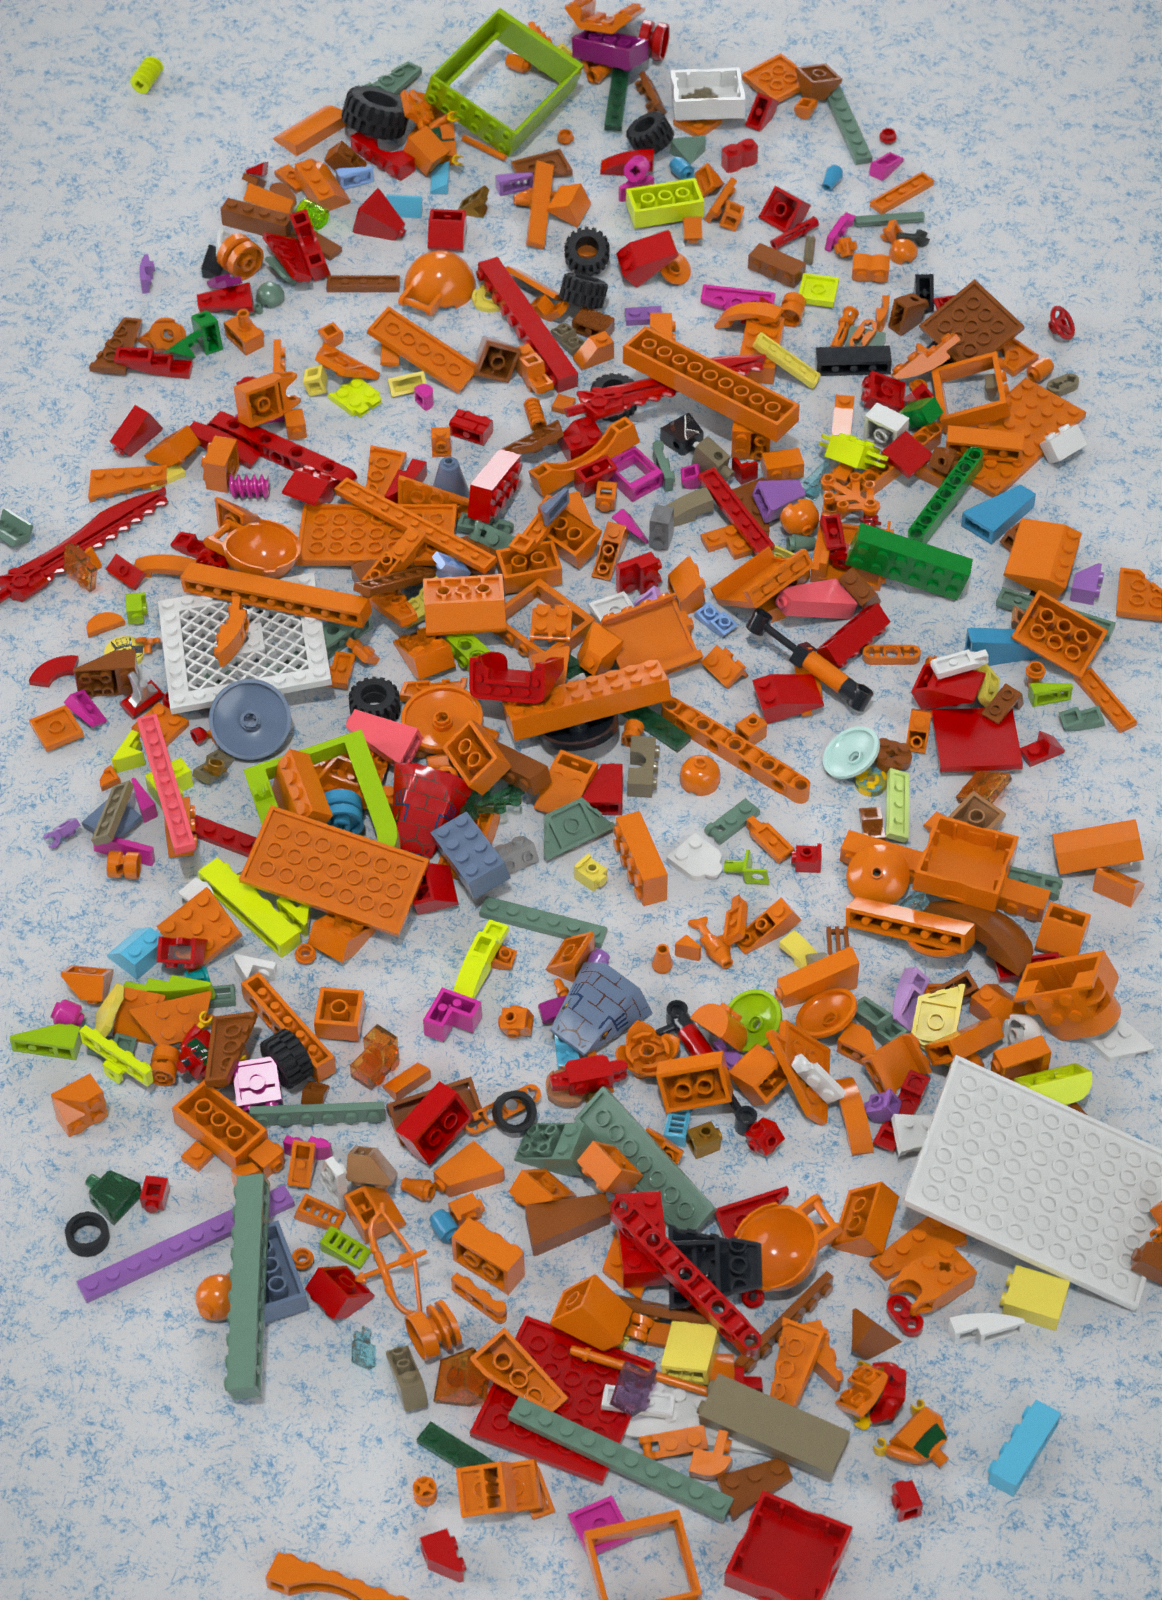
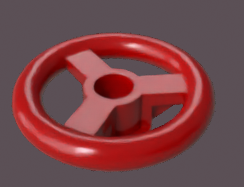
[1048,305,1075,340]

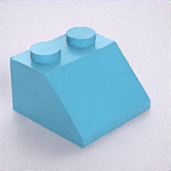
[107,927,163,980]

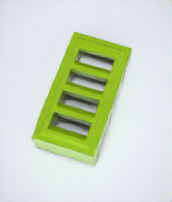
[1028,683,1073,707]
[320,1226,371,1270]

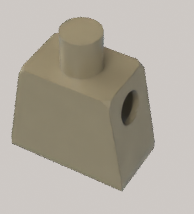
[691,436,735,481]

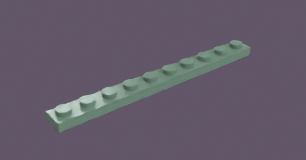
[508,1396,734,1522]

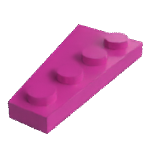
[700,284,776,311]

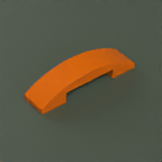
[714,302,784,329]
[509,494,559,555]
[134,554,196,578]
[835,1077,874,1156]

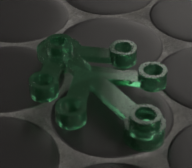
[460,784,525,820]

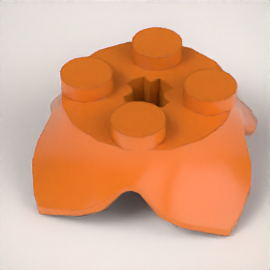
[615,1020,680,1079]

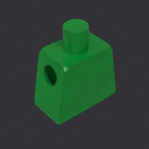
[191,311,223,355]

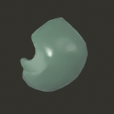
[255,282,284,309]

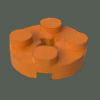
[148,317,186,353]

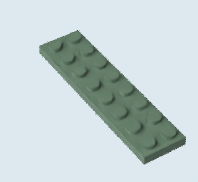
[574,1086,717,1232]

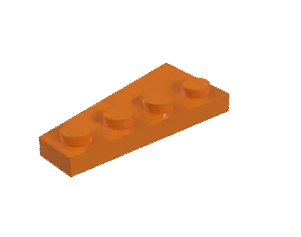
[88,465,167,502]
[398,475,469,519]
[360,589,418,627]

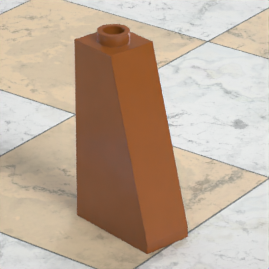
[525,1193,612,1256]

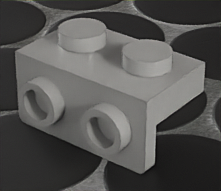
[494,836,539,874]

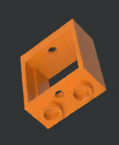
[990,1035,1052,1081]

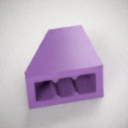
[752,480,805,523]

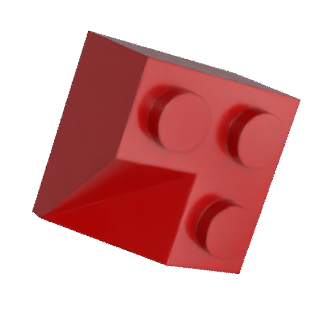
[557,417,603,461]

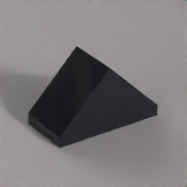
[913,274,934,311]

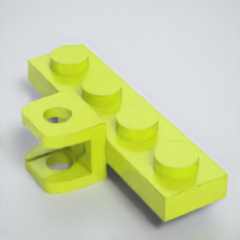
[79,1025,154,1087]

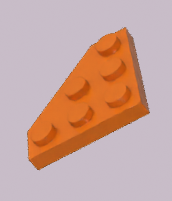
[1116,567,1162,622]

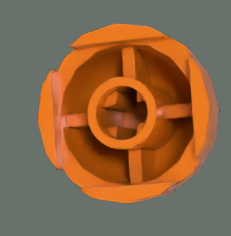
[780,499,819,536]
[679,755,721,796]

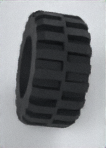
[341,85,409,140]

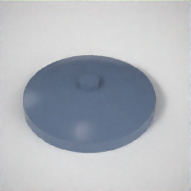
[209,679,291,761]

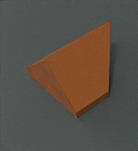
[852,1308,902,1360]

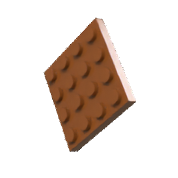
[919,279,1025,362]

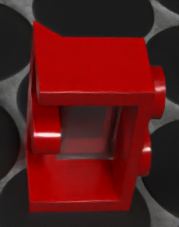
[157,936,208,969]

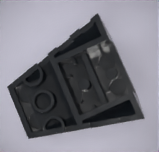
[668,1224,763,1311]

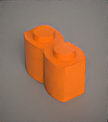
[852,253,890,283]

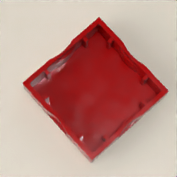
[724,1490,853,1600]

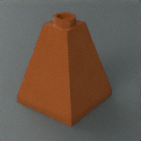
[474,336,521,383]

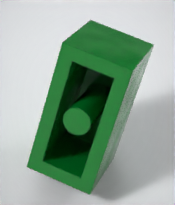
[898,397,944,429]

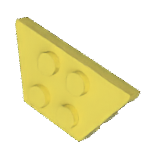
[911,984,965,1067]

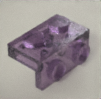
[609,1361,657,1417]

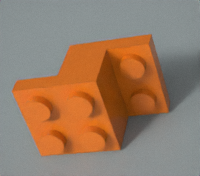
[456,1459,543,1518]

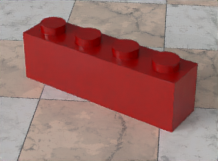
[817,603,891,669]

